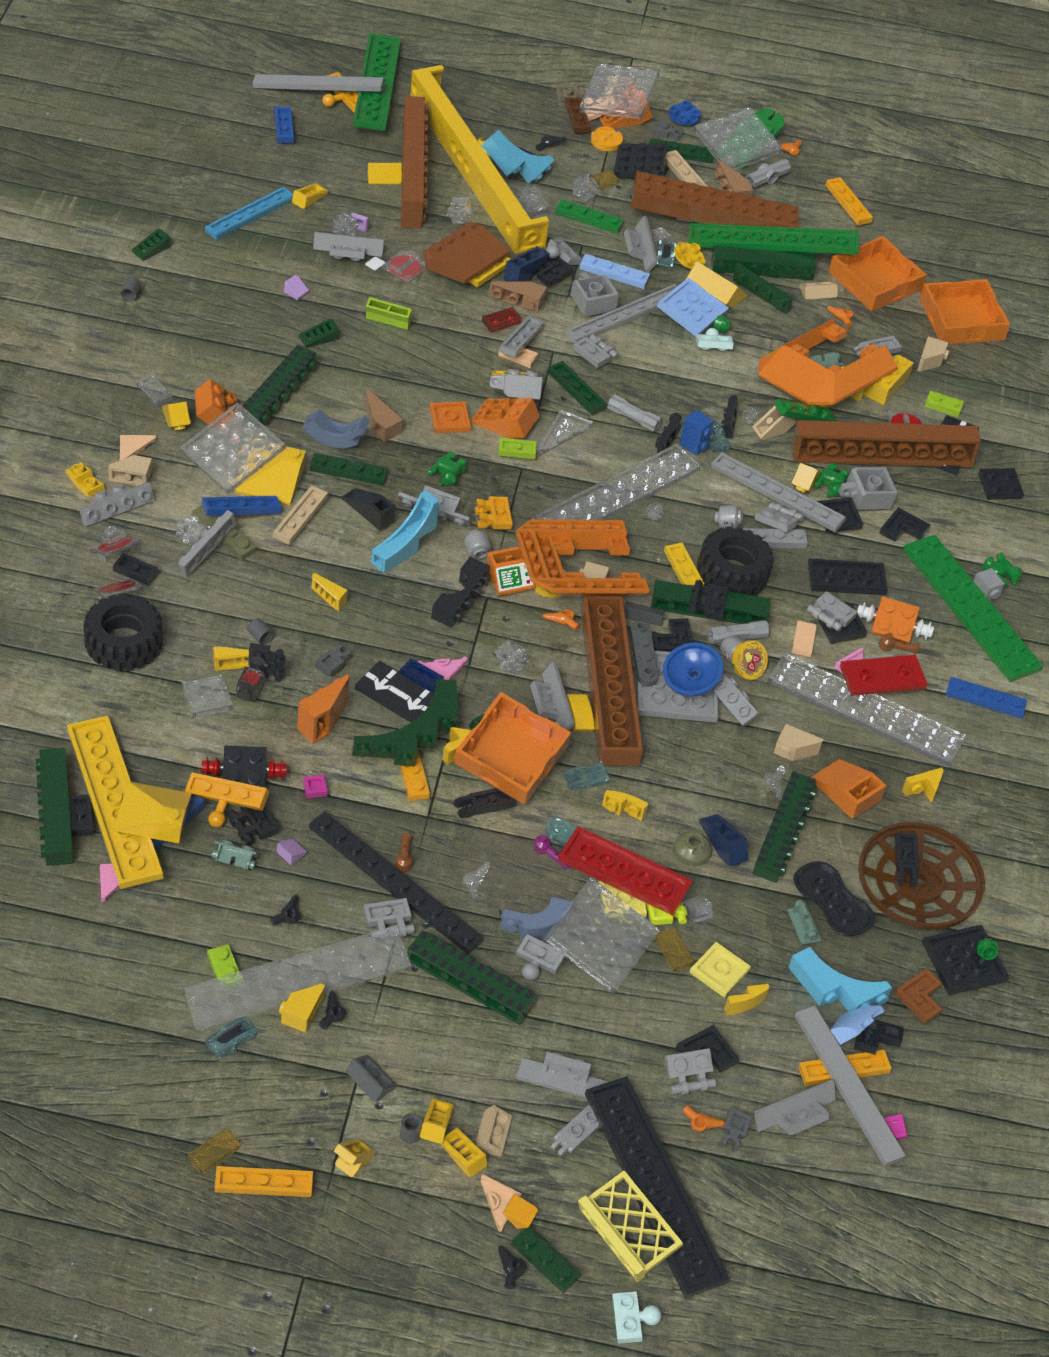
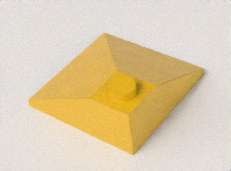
[235,447,306,506]
[114,781,191,843]

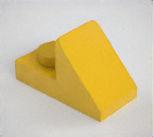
[442,727,471,765]
[902,767,944,803]
[334,1139,376,1177]

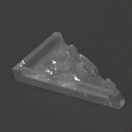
[536,410,593,456]

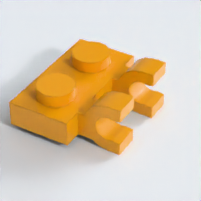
[474,496,513,530]

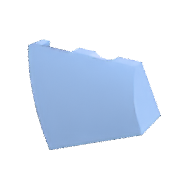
[831,1005,885,1045]

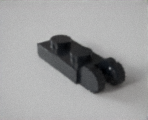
[655,413,682,457]
[453,788,516,818]
[895,833,919,887]

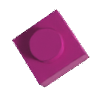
[303,775,328,799]
[883,1114,908,1141]

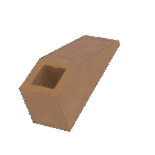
[715,161,753,196]
[489,281,547,313]
[365,388,403,442]

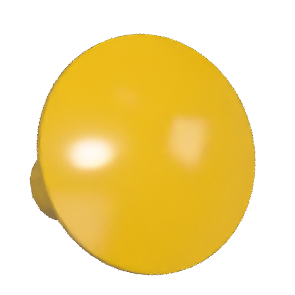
[674,242,706,269]

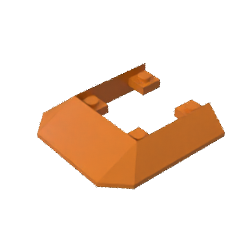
[758,318,898,405]
[515,519,650,597]

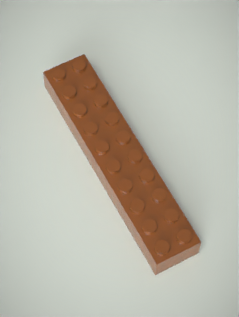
[401,96,428,229]
[631,171,799,228]
[791,420,981,468]
[580,595,643,766]

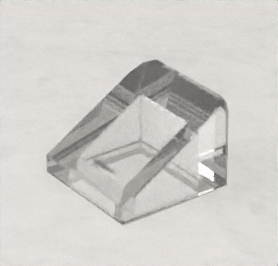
[683,895,713,922]

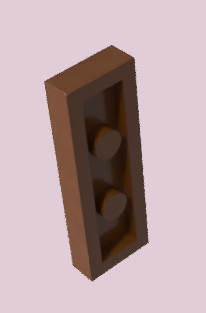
[565,97,591,133]

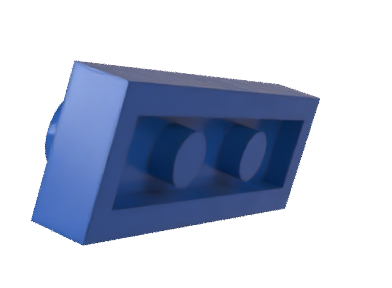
[274,107,294,143]

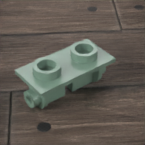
[808,351,844,368]
[212,840,259,870]
[787,900,822,945]

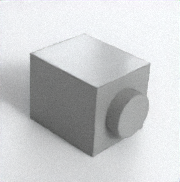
[974,568,1005,600]

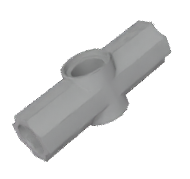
[745,159,791,188]

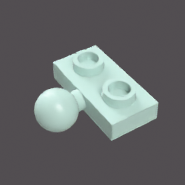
[696,328,734,351]
[612,1292,661,1344]

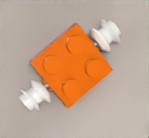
[857,596,934,643]

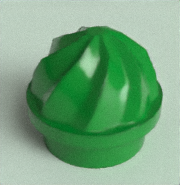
[713,315,731,332]
[977,938,999,960]

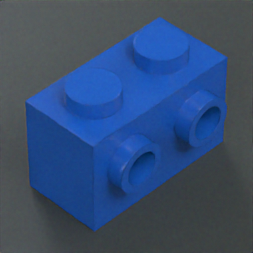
[679,410,714,456]

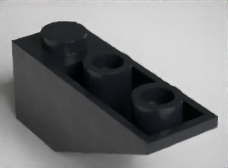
[341,488,396,531]

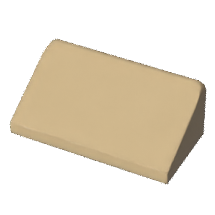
[799,281,838,299]
[475,1105,512,1157]

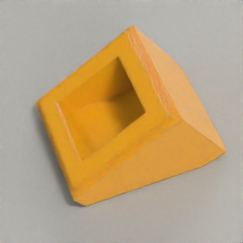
[502,1194,538,1229]

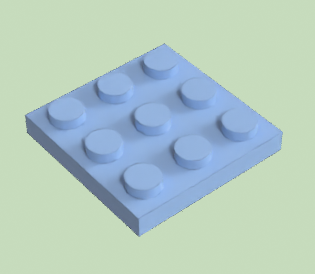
[657,278,729,337]

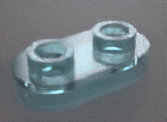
[545,818,576,846]

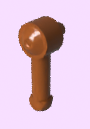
[879,633,920,653]
[395,833,412,873]

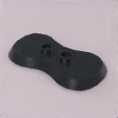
[793,861,875,937]

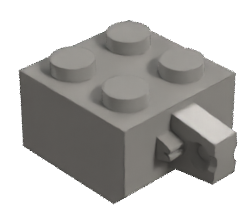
[570,272,619,317]
[490,369,542,400]
[839,467,898,510]

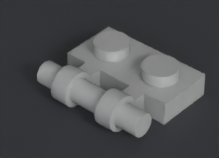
[573,334,619,368]
[755,502,804,532]
[807,591,858,632]
[363,898,414,940]
[664,1048,716,1095]

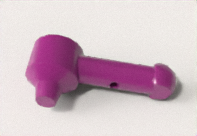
[533,835,570,869]

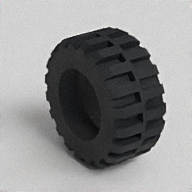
[697,526,774,595]
[84,594,163,671]

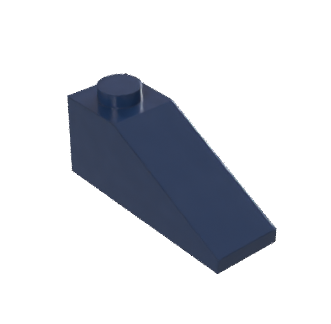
[503,246,550,282]
[699,814,748,866]

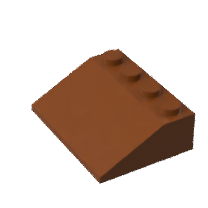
[424,221,510,284]

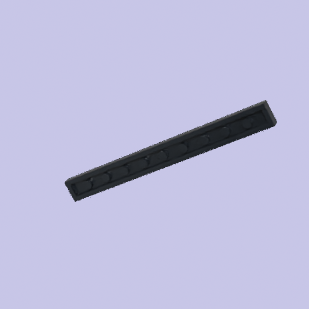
[309,811,483,955]

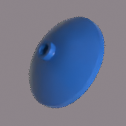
[663,642,724,696]

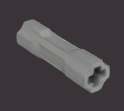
[607,394,662,432]
[708,620,769,644]

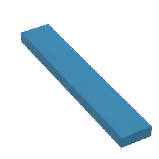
[205,187,293,240]

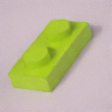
[924,391,964,417]
[498,437,537,460]
[207,944,243,991]

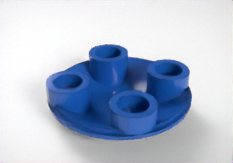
[669,100,701,125]

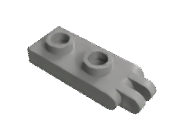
[854,335,902,358]
[551,1104,601,1157]

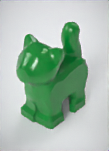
[428,451,467,487]
[814,463,850,498]
[982,552,1023,587]

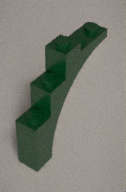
[352,679,458,766]

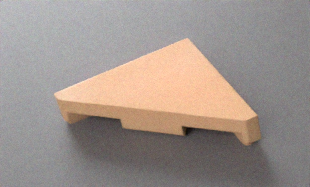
[120,435,156,460]
[480,1174,522,1232]

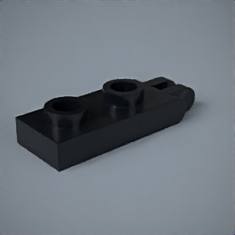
[721,395,738,438]

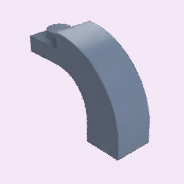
[302,409,370,448]

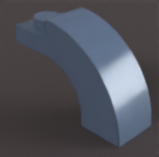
[500,897,572,940]

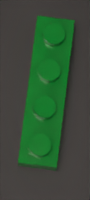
[555,199,624,234]
[774,399,836,421]

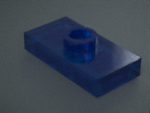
[399,658,444,692]

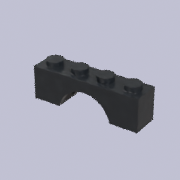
[431,557,491,628]

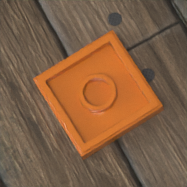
[429,401,471,433]

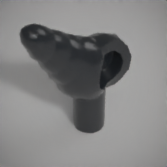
[536,135,567,151]
[270,895,300,926]
[319,991,346,1030]
[498,1245,526,1289]

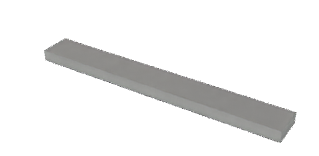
[253,74,384,92]
[565,284,677,343]
[711,453,846,532]
[794,1006,906,1167]

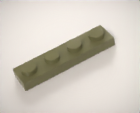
[192,505,257,561]

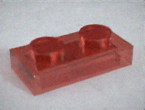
[482,307,522,332]

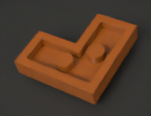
[894,968,942,1024]

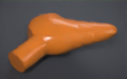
[776,140,802,156]
[827,306,853,328]
[543,609,580,631]
[682,1105,724,1132]

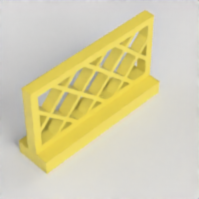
[578,1171,683,1283]

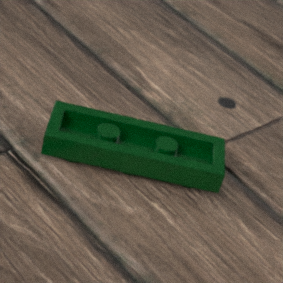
[511,1226,581,1293]

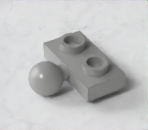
[546,239,582,265]
[516,934,566,981]

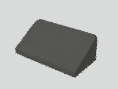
[624,601,665,626]
[346,1055,397,1102]

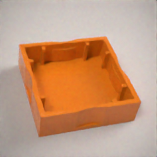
[828,236,927,311]
[919,279,1010,344]
[454,692,571,805]

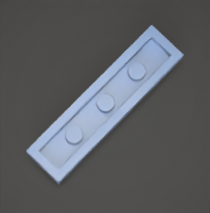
[579,254,650,289]

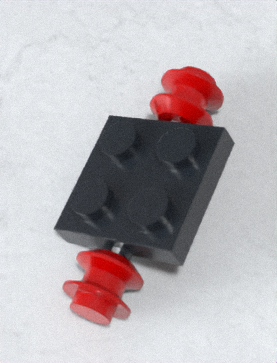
[201,745,287,788]

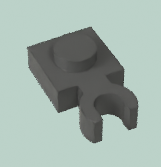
[652,120,683,141]
[315,644,351,677]
[720,1107,752,1152]

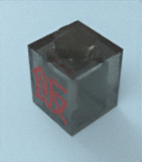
[236,666,265,703]

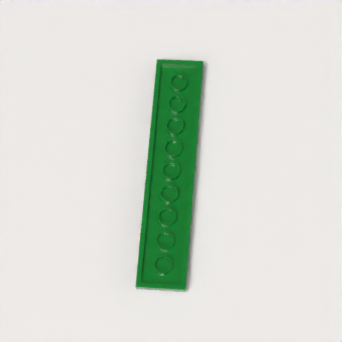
[352,33,401,131]
[688,223,859,255]
[903,535,1043,682]

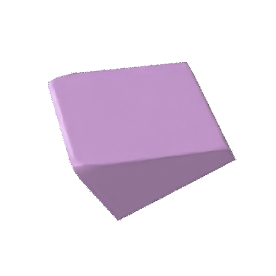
[350,213,370,232]
[284,275,309,300]
[277,839,307,865]

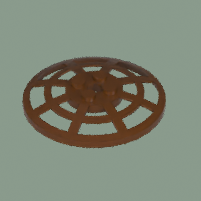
[858,822,985,930]

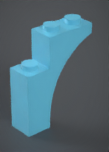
[481,130,554,183]
[371,490,439,573]
[788,947,892,1011]

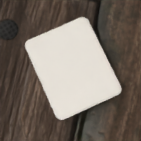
[365,257,385,270]

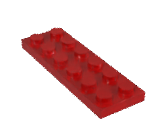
[558,826,693,916]

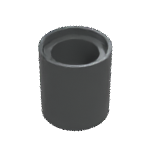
[120,277,141,301]
[247,618,274,645]
[400,1113,423,1144]

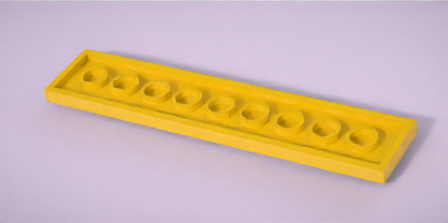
[67,716,163,889]

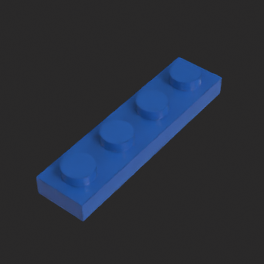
[201,496,282,516]
[945,677,1027,719]

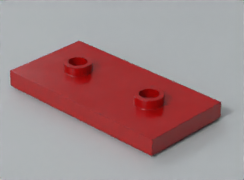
[840,654,928,696]

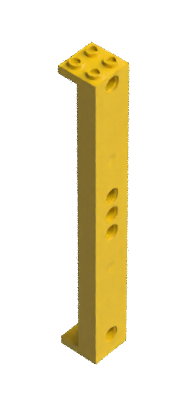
[410,65,549,254]

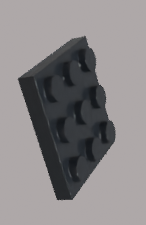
[614,143,668,178]
[922,925,1009,995]

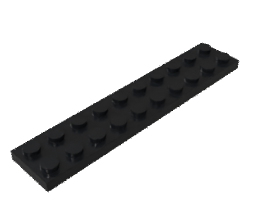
[585,1076,729,1299]

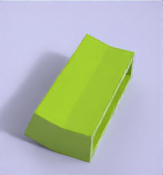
[366,297,412,330]

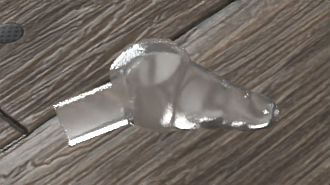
[763,765,786,800]
[462,862,490,899]

